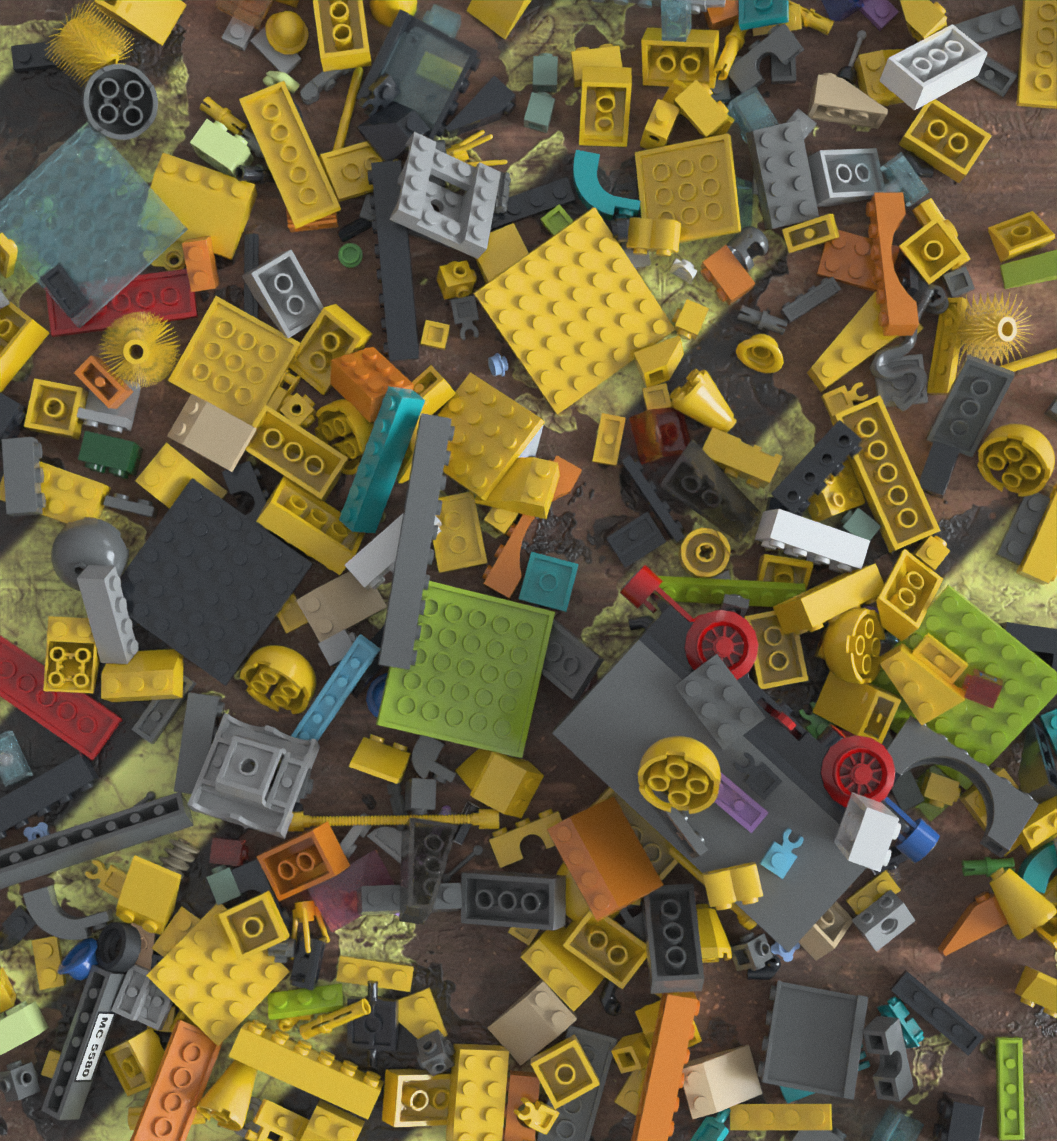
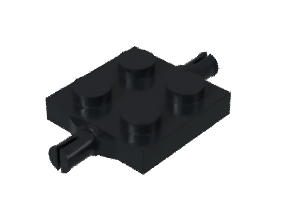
[347,980,399,1067]

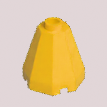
[696,904,732,963]

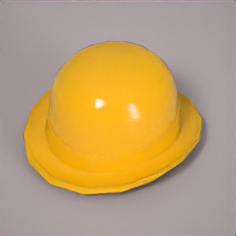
[265,11,309,55]
[736,334,784,373]

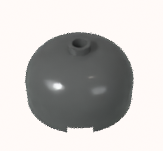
[81,64,158,140]
[51,517,129,592]

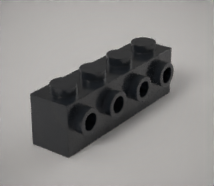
[771,420,862,514]

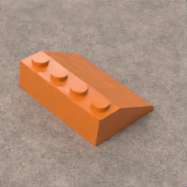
[547,796,664,922]

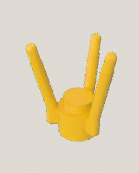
[446,130,507,167]
[290,900,330,960]

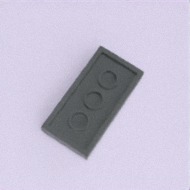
[926,354,1014,457]

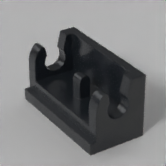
[919,441,960,499]
[290,931,327,991]

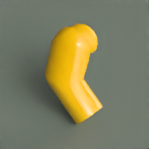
[278,1014,314,1032]

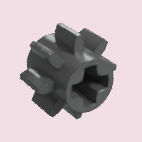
[268,932,296,963]

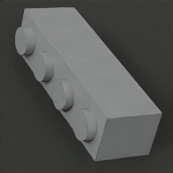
[77,565,138,664]

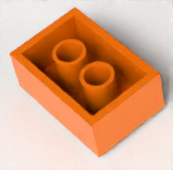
[330,347,414,423]
[257,821,350,901]

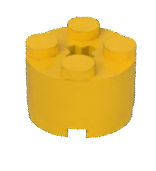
[679,528,730,578]

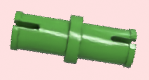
[962,857,1015,877]

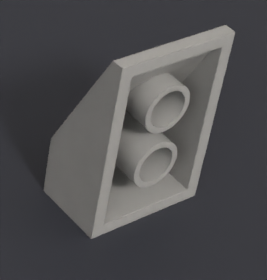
[807,148,886,207]
[242,250,324,339]

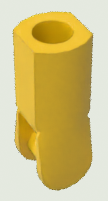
[266,369,301,413]

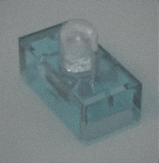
[880,152,930,207]
[0,731,33,787]

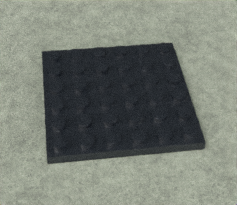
[120,478,314,686]

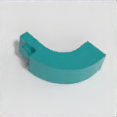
[573,150,641,221]
[1017,841,1057,894]

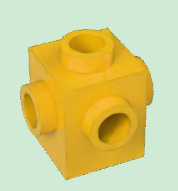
[436,260,476,300]
[280,393,317,429]

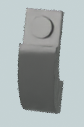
[23,885,114,940]

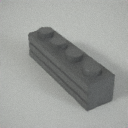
[780,277,841,325]

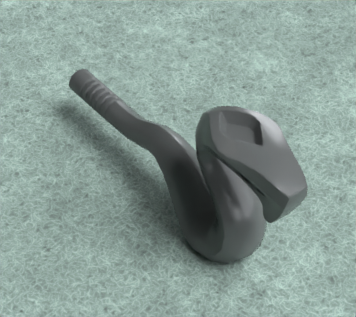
[869,287,934,412]

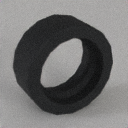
[96,922,141,973]

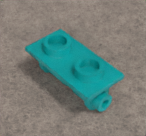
[877,996,924,1049]

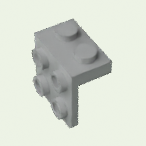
[77,380,141,433]

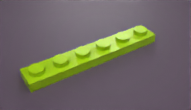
[655,576,806,607]

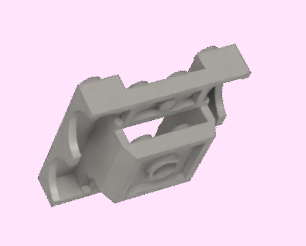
[390,132,501,259]
[187,713,320,839]

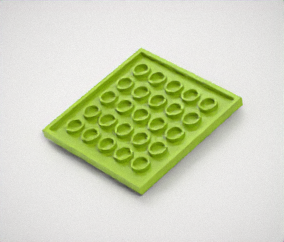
[376,581,555,758]
[871,584,1057,790]

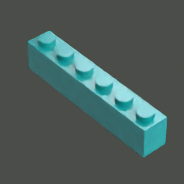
[339,386,425,533]

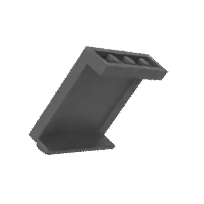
[757,980,868,1100]

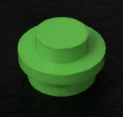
[338,243,363,268]

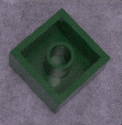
[78,431,143,479]

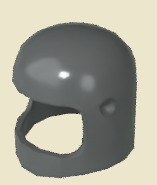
[726,226,769,272]

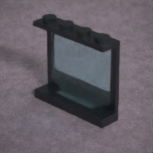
[356,9,482,140]

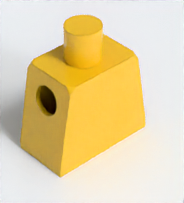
[640,99,680,150]

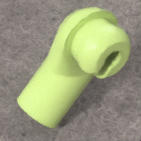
[263,71,300,94]

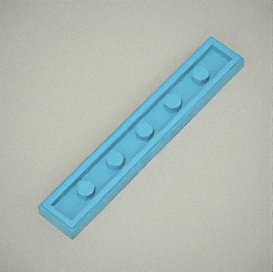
[291,634,380,742]

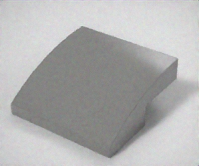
[111,964,173,1030]

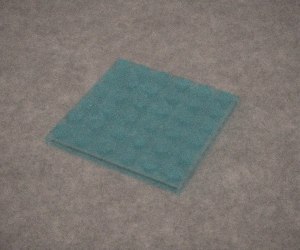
[0,122,188,328]

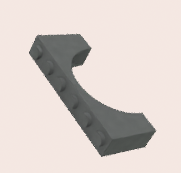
[887,716,1039,858]

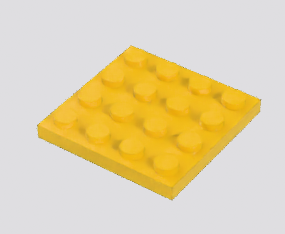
[635,133,741,243]
[168,296,301,425]
[437,372,545,501]
[146,903,290,1046]

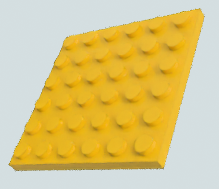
[473,207,675,415]

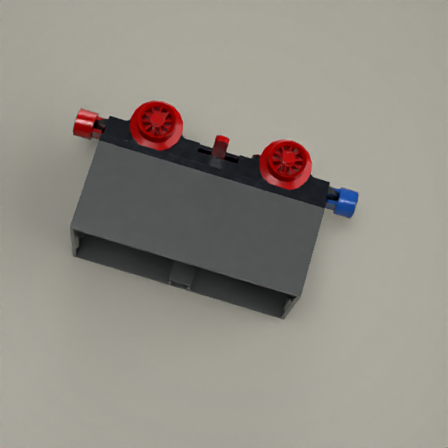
[552,565,940,953]

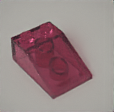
[308,849,395,933]

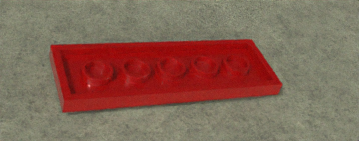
[45,269,198,337]
[0,635,122,760]

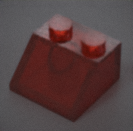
[629,407,694,465]

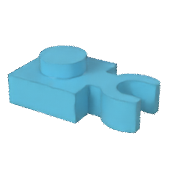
[759,828,804,879]

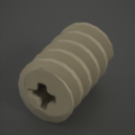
[159,838,200,879]

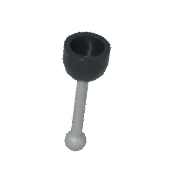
[837,30,867,86]

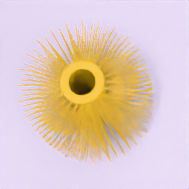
[45,1,134,87]
[942,292,1033,367]
[99,311,181,389]

